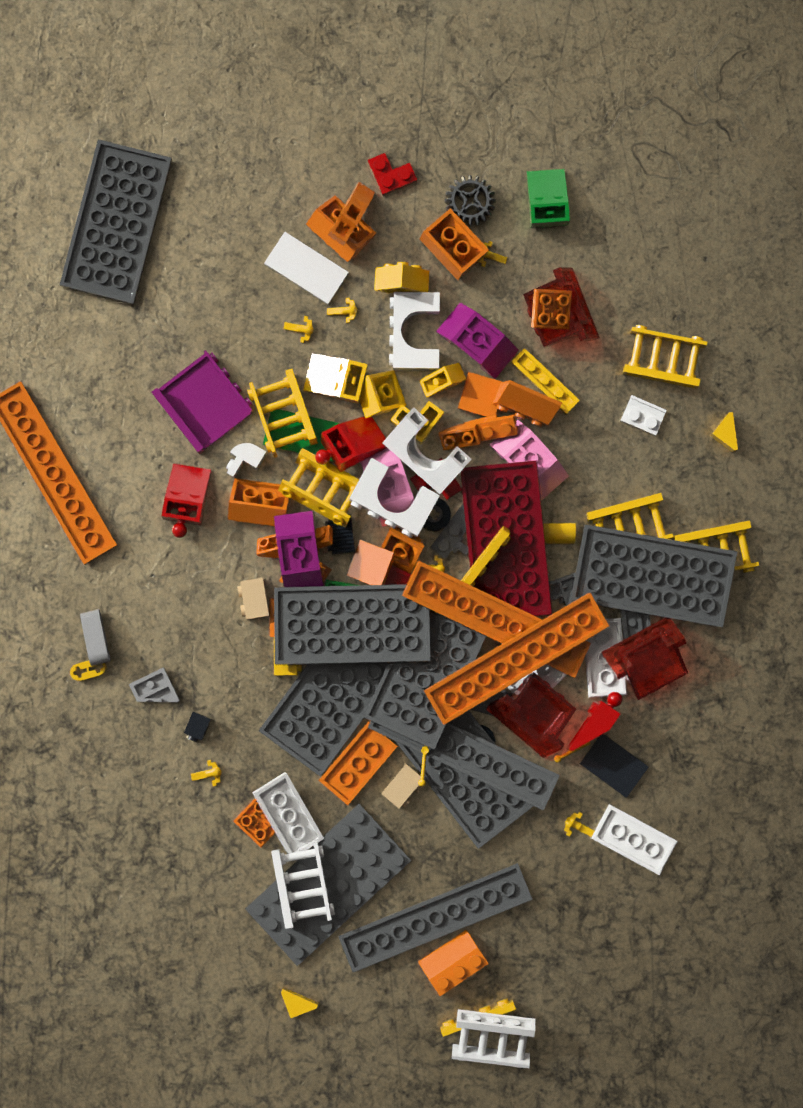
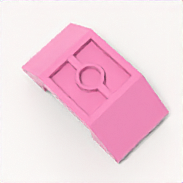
[490,420,569,501]
[360,448,414,527]

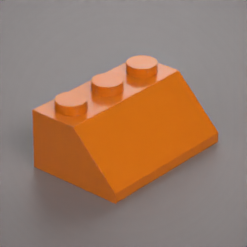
[306,196,377,262]
[420,208,489,280]
[492,380,562,428]
[228,478,290,527]
[418,930,489,996]

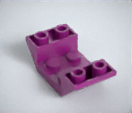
[436,303,519,379]
[274,511,323,587]

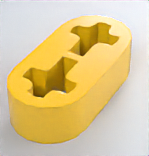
[70,661,107,681]

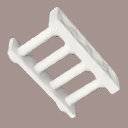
[271,842,335,929]
[452,1009,535,1068]

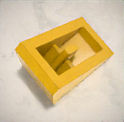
[711,412,738,452]
[281,987,318,1018]

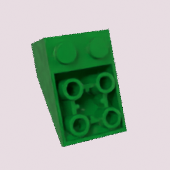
[526,169,570,228]

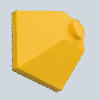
[360,370,406,418]

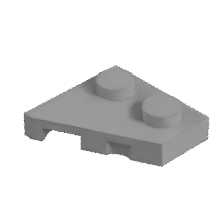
[129,667,180,702]

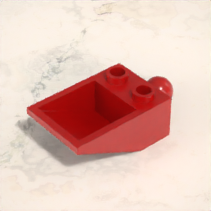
[315,416,387,473]
[161,463,211,538]
[566,692,623,751]

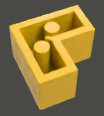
[375,262,429,293]
[390,401,444,445]

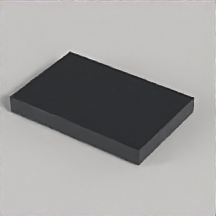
[579,734,649,798]

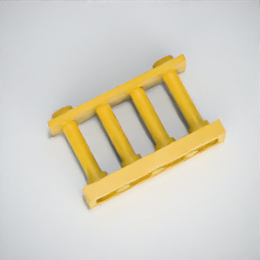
[622,325,707,389]
[247,369,318,458]
[278,448,359,528]
[586,493,673,539]
[673,520,759,573]

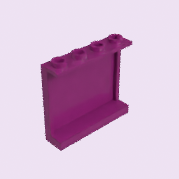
[151,350,254,454]

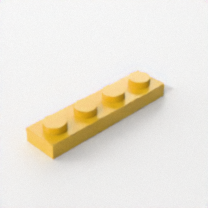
[511,348,580,414]
[461,526,510,586]
[440,998,516,1037]

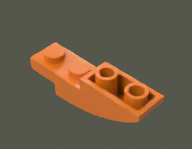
[328,182,375,246]
[438,415,519,451]
[257,525,333,558]

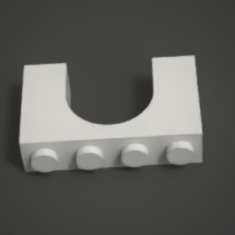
[389,292,440,371]
[383,408,471,494]
[348,458,440,538]

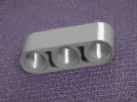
[80,609,111,666]

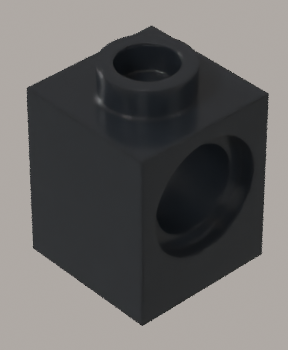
[184,712,212,742]

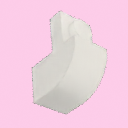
[226,443,267,478]

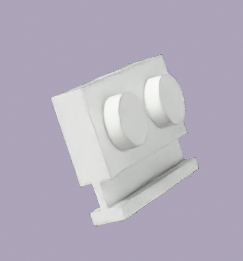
[621,395,667,436]

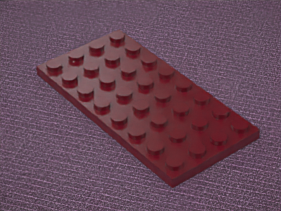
[460,460,552,616]

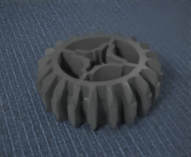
[445,175,496,227]

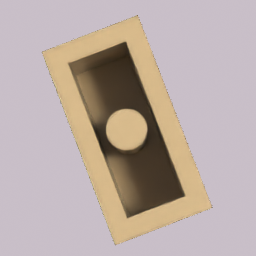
[237,578,270,620]
[381,764,422,808]

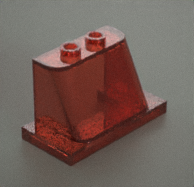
[523,267,600,347]
[601,617,688,700]
[486,672,576,758]

